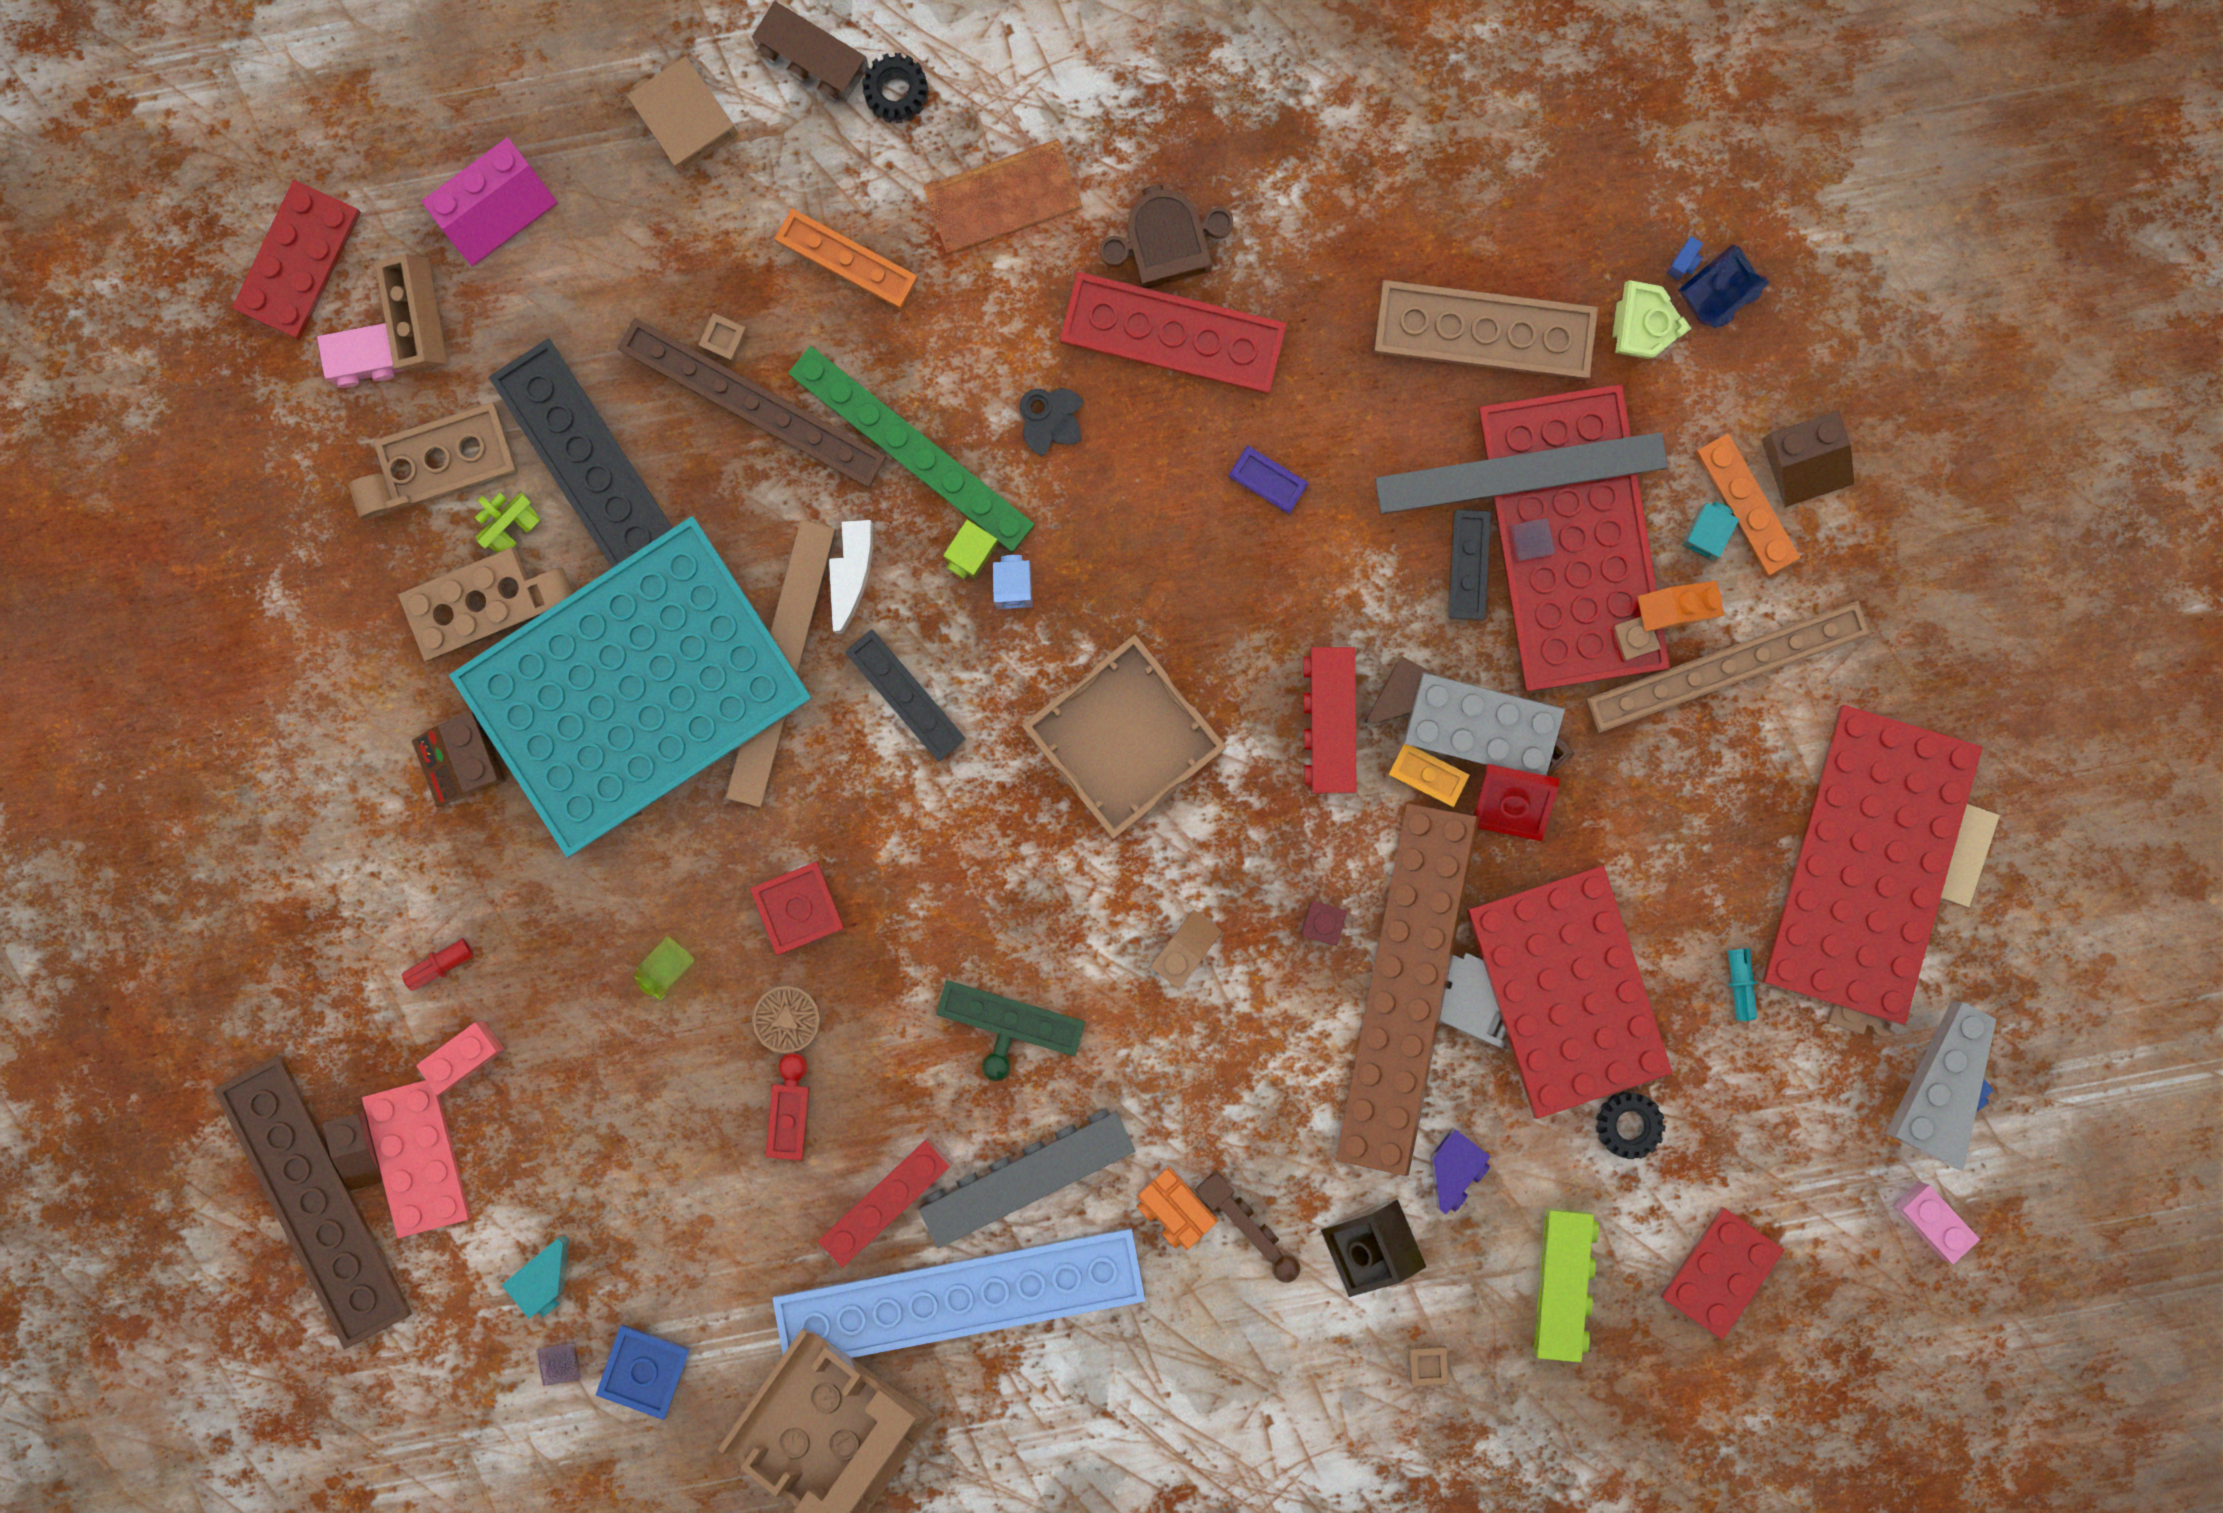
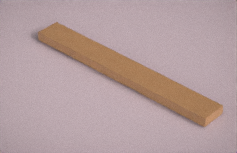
[726,520,837,808]
[1585,601,1871,733]

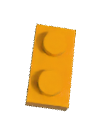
[1388,743,1470,808]

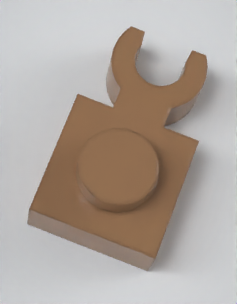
[1827,1005,1891,1037]

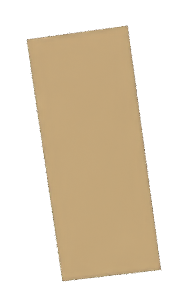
[1941,804,2000,907]

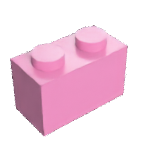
[317,323,404,388]
[1893,1181,1980,1264]

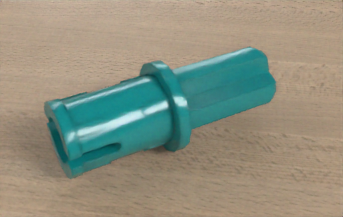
[1727,948,1757,1022]

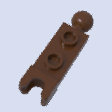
[1195,1170,1301,1283]

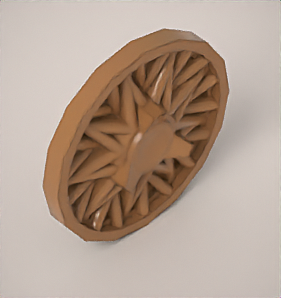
[752,986,820,1054]

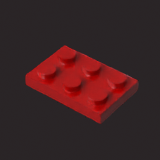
[1660,1207,1785,1340]

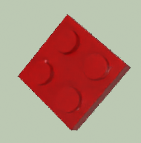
[1473,764,1559,841]
[750,861,845,956]

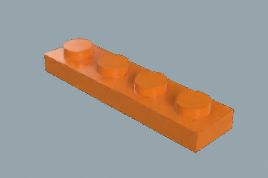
[774,208,918,310]
[1695,433,1800,577]

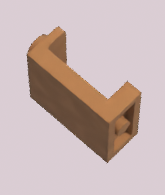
[626,56,739,174]

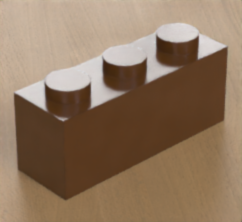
[752,0,869,101]

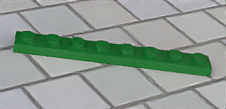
[788,345,1035,553]

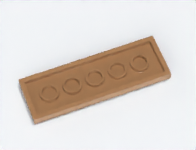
[1374,280,1598,380]

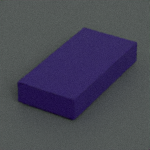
[1228,445,1308,515]

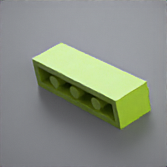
[1533,1207,1599,1362]

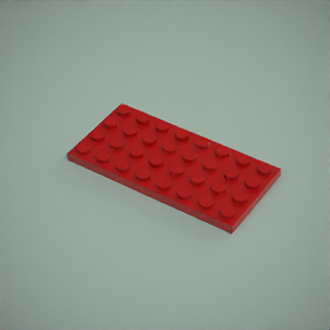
[1478,384,1670,692]
[1762,704,1983,1025]

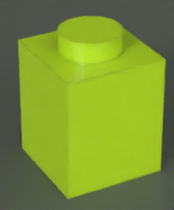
[943,520,999,579]

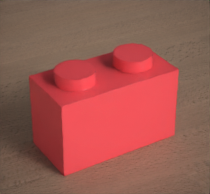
[416,1021,505,1095]

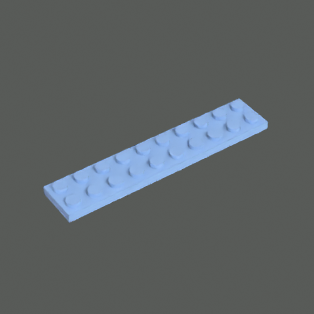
[772,1228,1145,1358]

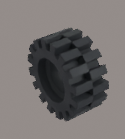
[862,53,929,124]
[1596,1092,1666,1159]

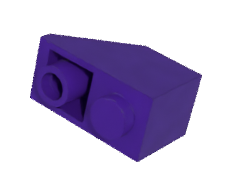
[1430,1127,1491,1214]

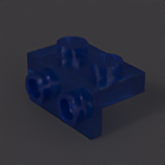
[1678,244,1770,328]

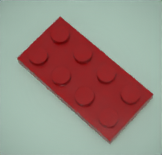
[232,179,361,340]

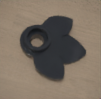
[1020,388,1084,456]

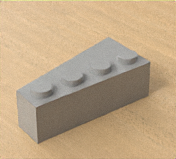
[1885,1001,1997,1171]

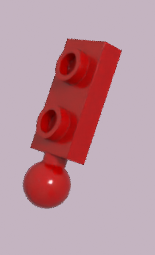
[765,1053,810,1161]

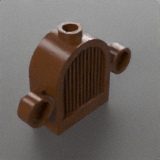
[1100,185,1233,289]

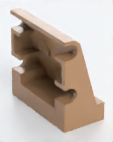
[717,1329,936,1513]

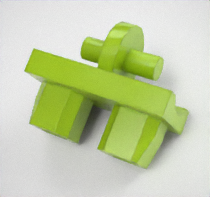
[475,491,540,553]

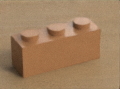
[375,254,447,371]

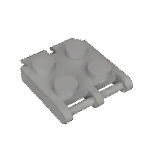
[1440,953,1506,1049]

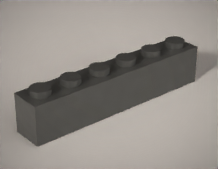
[919,1108,1136,1249]

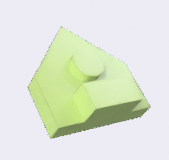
[1612,280,1691,359]

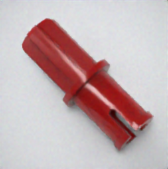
[401,938,474,991]

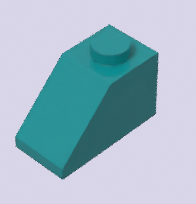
[502,1234,569,1319]

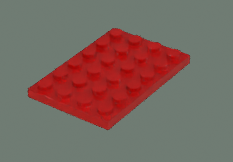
[1466,865,1673,1119]

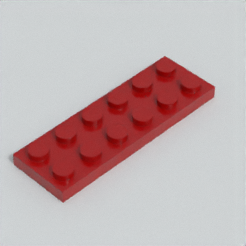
[1060,271,1287,395]

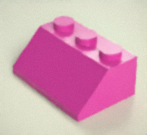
[421,137,558,267]

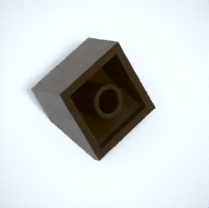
[1321,1199,1427,1297]

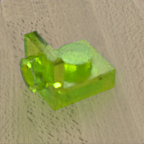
[634,936,695,1000]

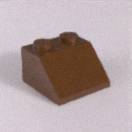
[1762,411,1854,507]

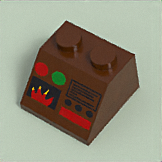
[412,712,506,808]

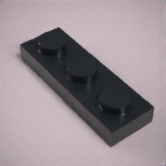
[1448,510,1491,621]

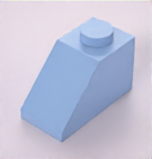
[993,555,1033,609]

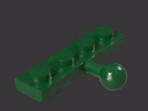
[936,980,1086,1082]

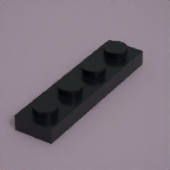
[845,629,966,762]

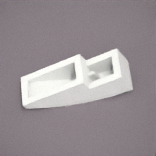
[829,520,873,634]

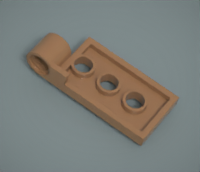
[348,402,517,520]
[398,547,573,662]

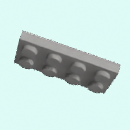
[1403,672,1565,775]

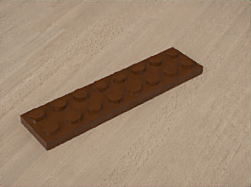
[213,1055,412,1350]

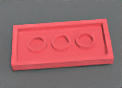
[362,1080,471,1239]

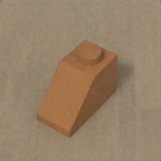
[1150,909,1222,989]

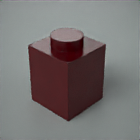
[1300,901,1347,946]

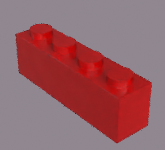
[1303,647,1357,794]
[818,1137,952,1268]

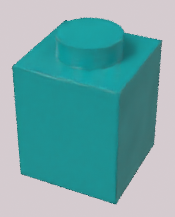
[1681,502,1739,562]

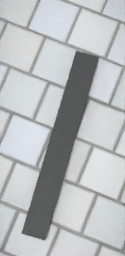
[1374,432,1668,515]

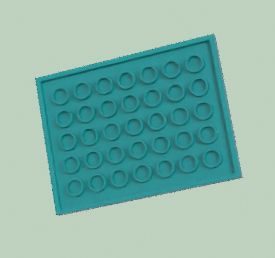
[449,516,813,858]

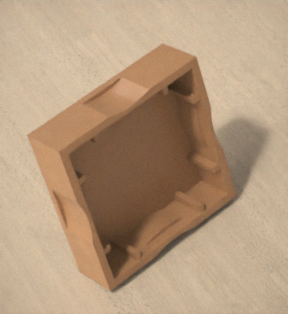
[1022,634,1227,840]

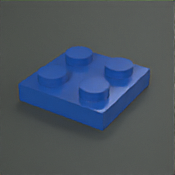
[595,1324,691,1420]

